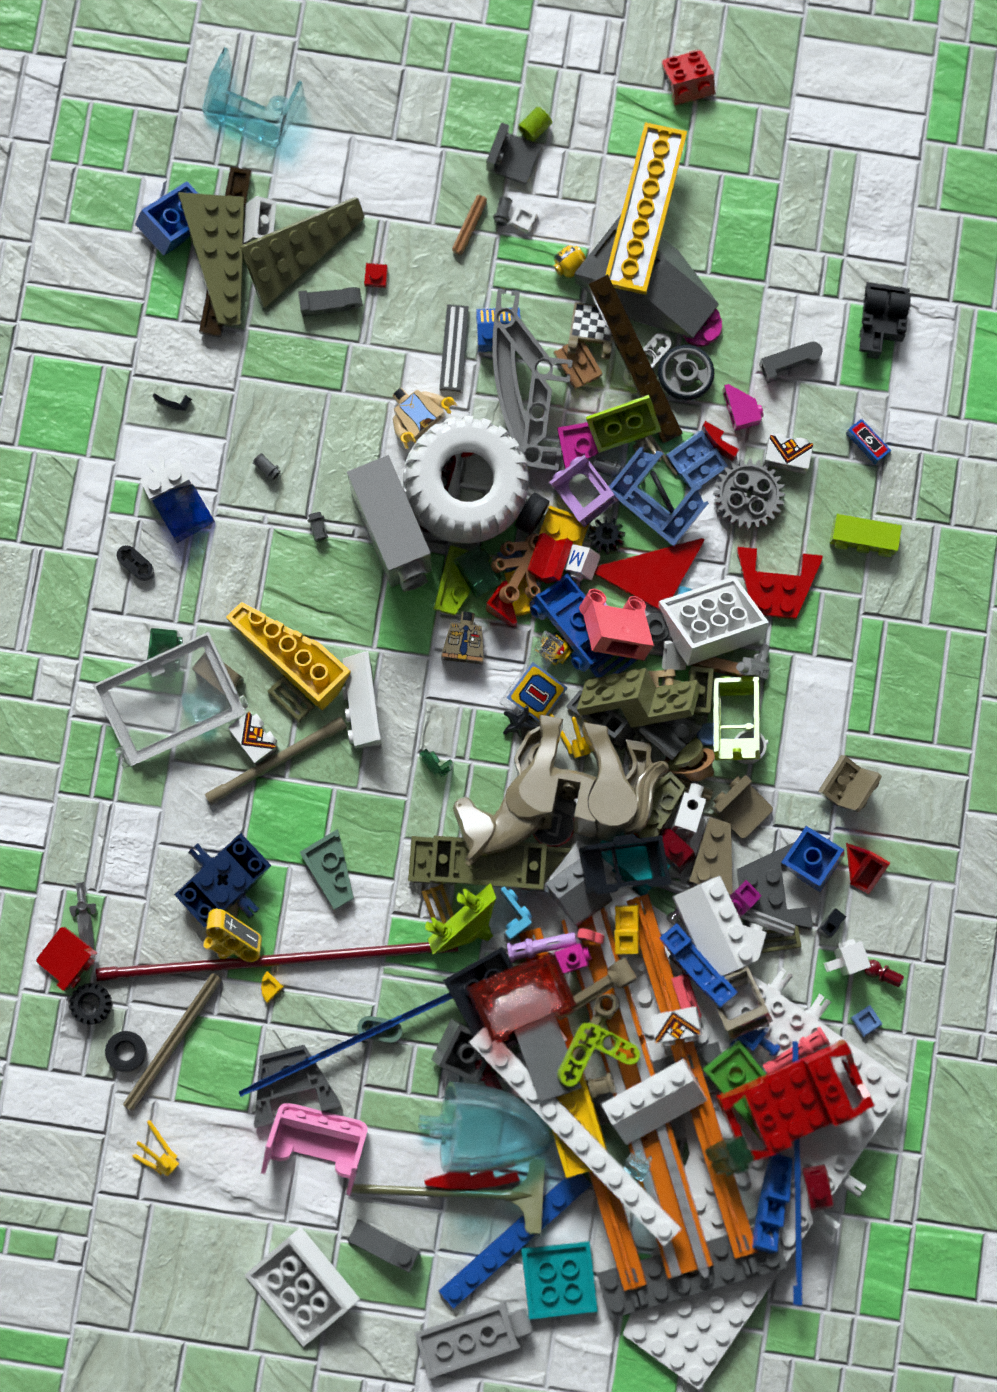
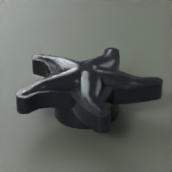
[503,706,539,741]

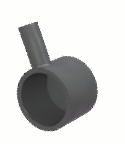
[641,613,669,662]

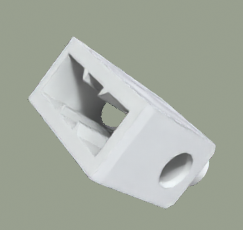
[671,783,706,838]

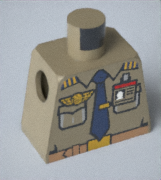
[441,612,484,665]

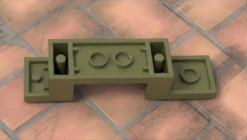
[408,835,572,892]

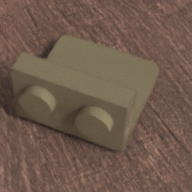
[818,755,882,812]
[711,775,773,839]

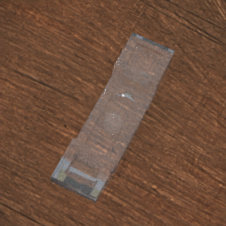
[499,630,564,713]

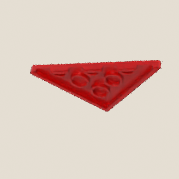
[594,538,705,612]

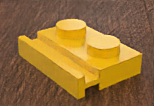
[539,506,589,546]

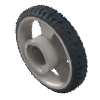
[658,345,715,401]

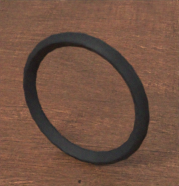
[650,471,674,513]

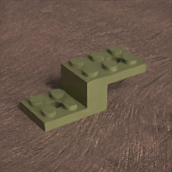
[577,668,701,728]

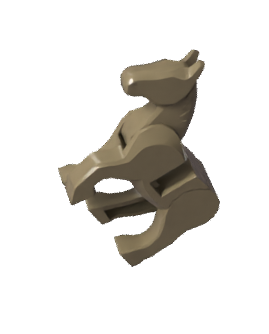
[453,715,669,867]

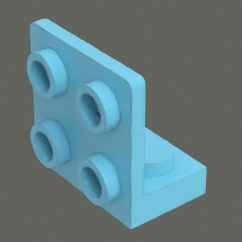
[500,887,533,941]

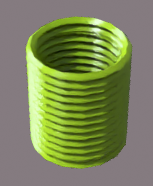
[518,106,552,142]

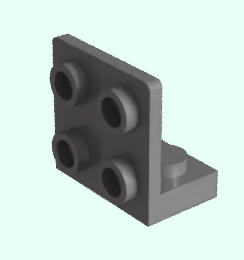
[486,122,541,184]
[639,717,702,760]

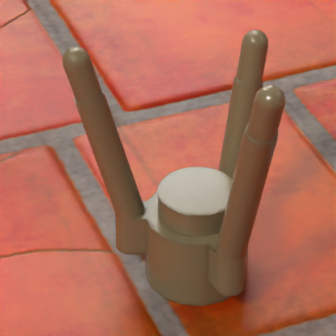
[632,435,678,483]

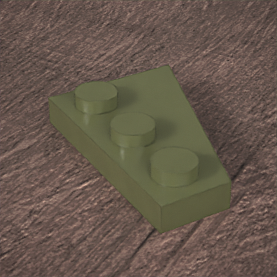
[636,771,686,838]

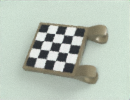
[567,302,613,359]

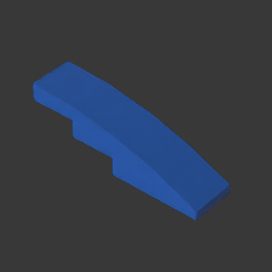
[752,1153,793,1254]

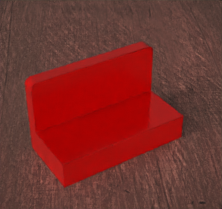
[527,533,573,583]

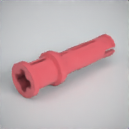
[762,1026,831,1073]

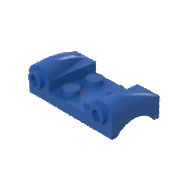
[530,573,608,672]

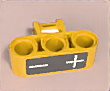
[204,909,262,962]

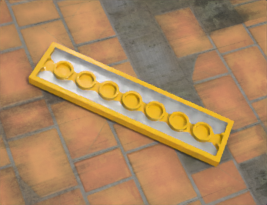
[606,122,687,295]

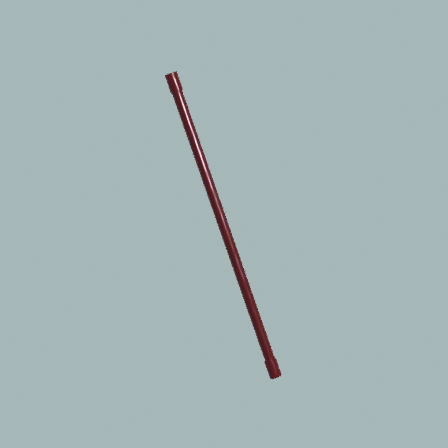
[96,942,458,982]

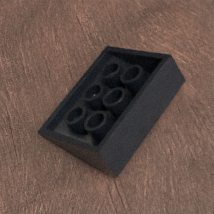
[443,947,518,1049]

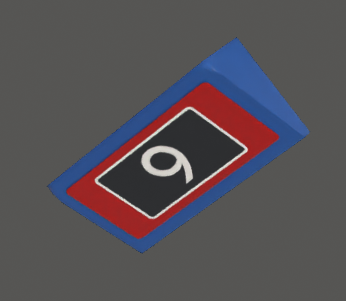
[846,419,891,465]

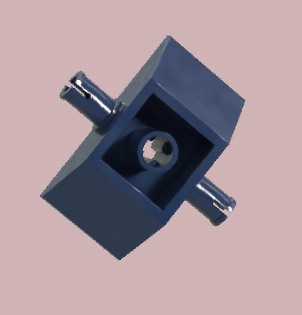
[174,833,272,928]

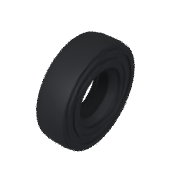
[105,1031,147,1072]

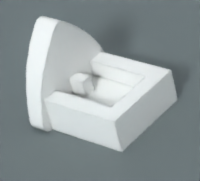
[662,635,686,670]

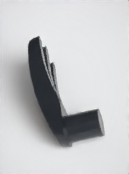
[153,393,193,411]

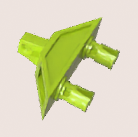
[425,883,496,955]

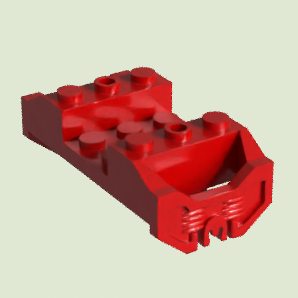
[716,1039,875,1164]

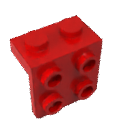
[662,50,716,105]
[36,927,98,991]

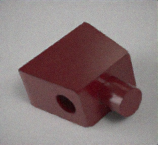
[659,828,695,874]
[802,1164,834,1212]

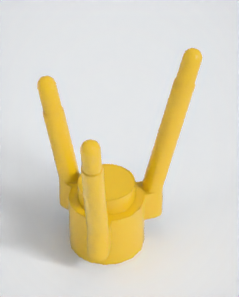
[549,713,591,758]
[132,1120,179,1177]

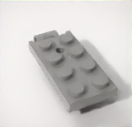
[415,1302,533,1379]

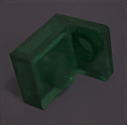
[419,748,453,778]

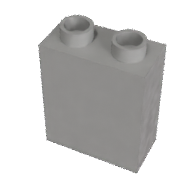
[347,455,432,592]

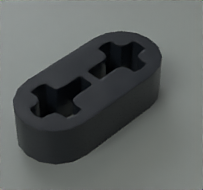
[116,545,154,581]

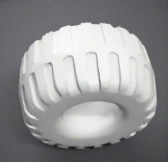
[403,416,529,545]

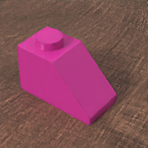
[722,384,764,432]

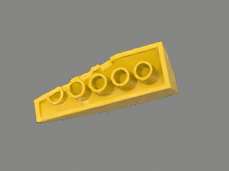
[226,602,351,711]

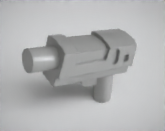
[736,644,770,680]

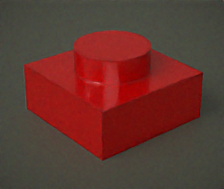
[364,263,388,288]

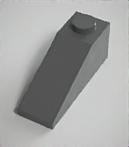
[566,690,636,750]
[348,1219,420,1272]

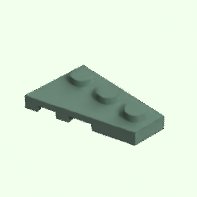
[300,829,354,910]

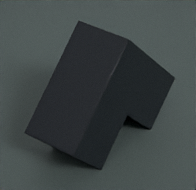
[817,908,846,939]

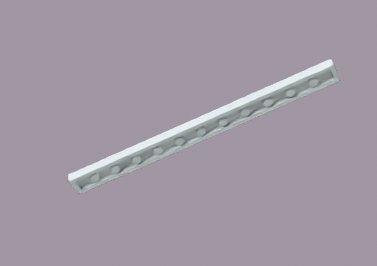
[469,1026,681,1246]

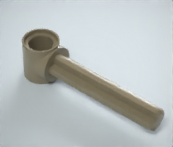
[553,958,637,1020]
[573,993,620,1068]

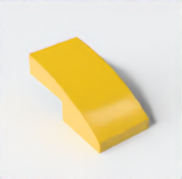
[615,905,639,954]

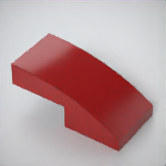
[701,421,739,462]

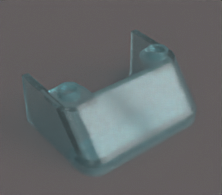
[202,47,305,148]

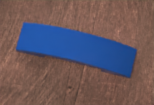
[659,923,738,1008]

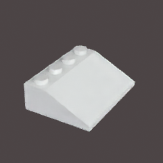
[658,576,769,666]
[245,1227,360,1347]

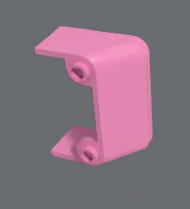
[261,1103,368,1196]

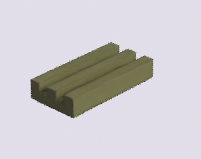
[267,676,315,723]
[761,925,801,954]

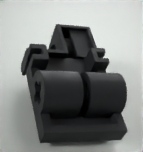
[859,282,911,359]

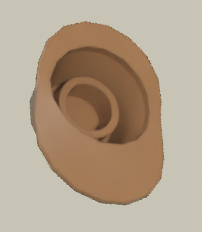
[664,748,715,782]

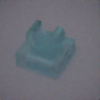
[623,1149,652,1182]

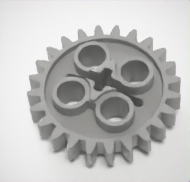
[713,458,785,530]

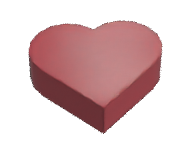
[577,928,605,944]

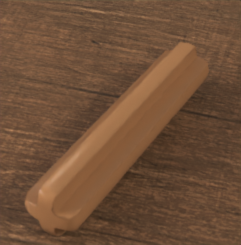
[452,195,487,255]

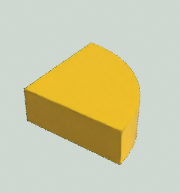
[261,971,284,1003]

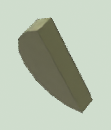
[667,737,704,771]

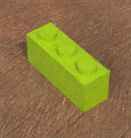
[829,514,902,557]

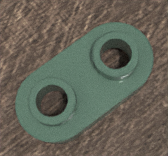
[357,1016,403,1043]

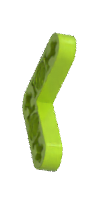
[557,1023,640,1086]

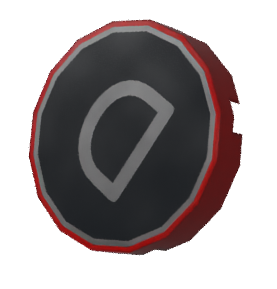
[533,809,574,847]

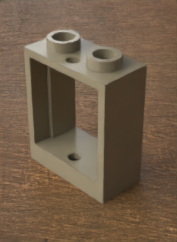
[714,966,773,1040]

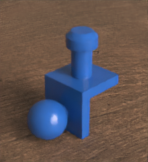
[729,1027,781,1057]

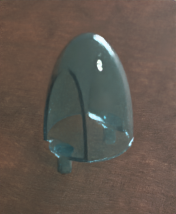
[418,1081,555,1173]

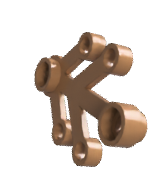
[491,534,543,604]

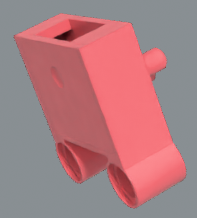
[579,589,654,660]

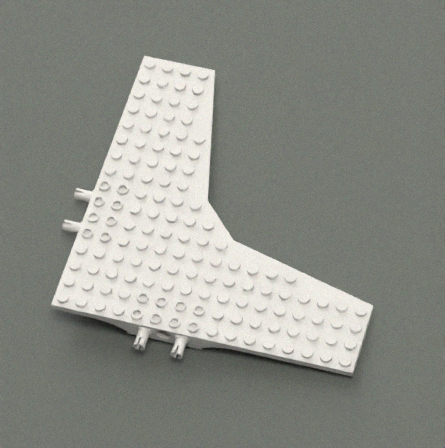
[558,874,908,1390]

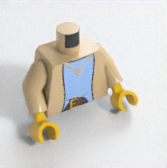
[392,388,457,449]

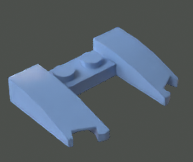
[609,447,709,546]

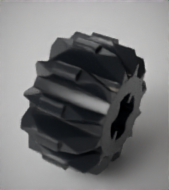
[588,517,625,555]

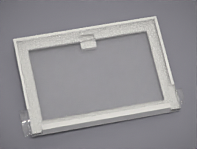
[93,632,249,769]

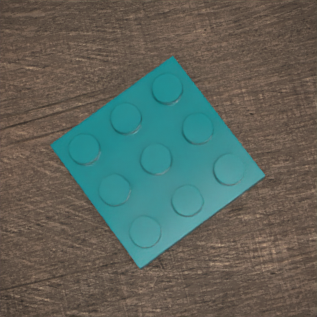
[521,1241,598,1319]

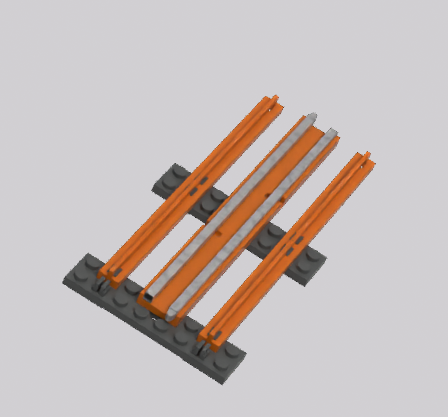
[519,894,788,1319]

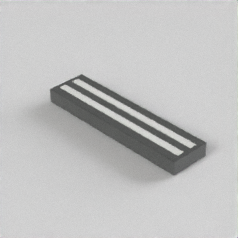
[439,304,469,392]

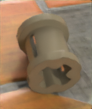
[588,1073,616,1098]

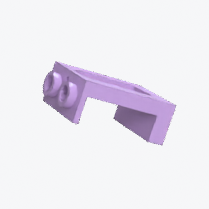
[549,455,619,527]

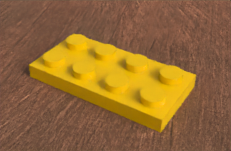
[552,1075,608,1178]

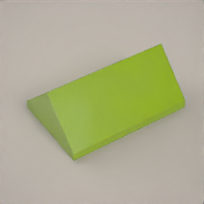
[586,395,661,453]

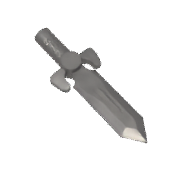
[69,882,96,949]

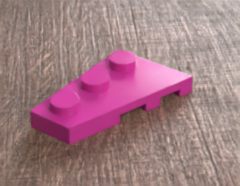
[557,422,599,469]

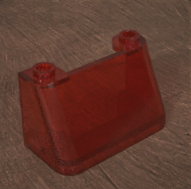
[466,952,576,1044]

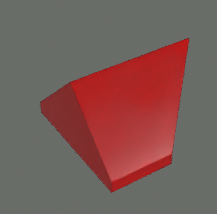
[486,580,517,628]
[846,843,890,895]

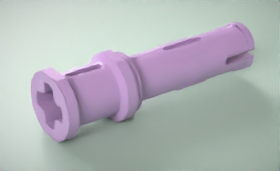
[507,932,577,963]

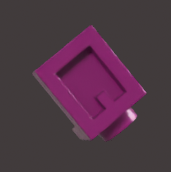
[730,880,762,918]

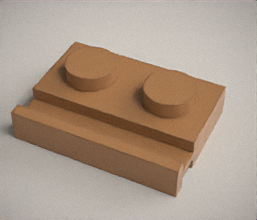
[553,341,603,390]

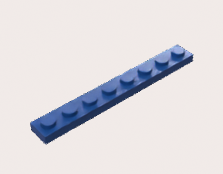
[438,1174,591,1309]

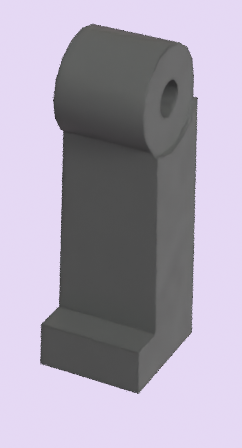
[298,287,362,317]
[759,341,823,384]

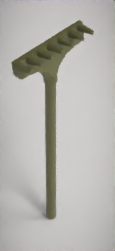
[346,1159,546,1236]

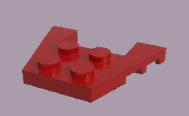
[736,547,823,619]

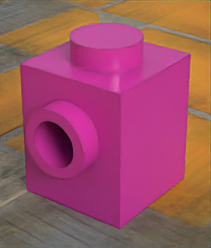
[554,943,592,975]

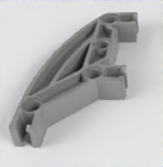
[493,289,572,470]

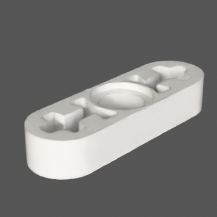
[623,333,671,387]

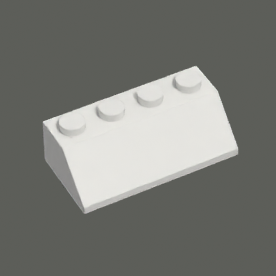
[342,651,382,749]
[672,876,758,976]
[602,1059,707,1145]

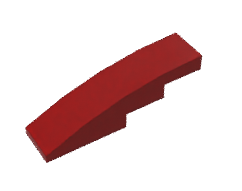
[424,1166,520,1189]

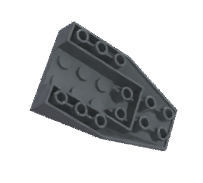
[575,215,719,339]

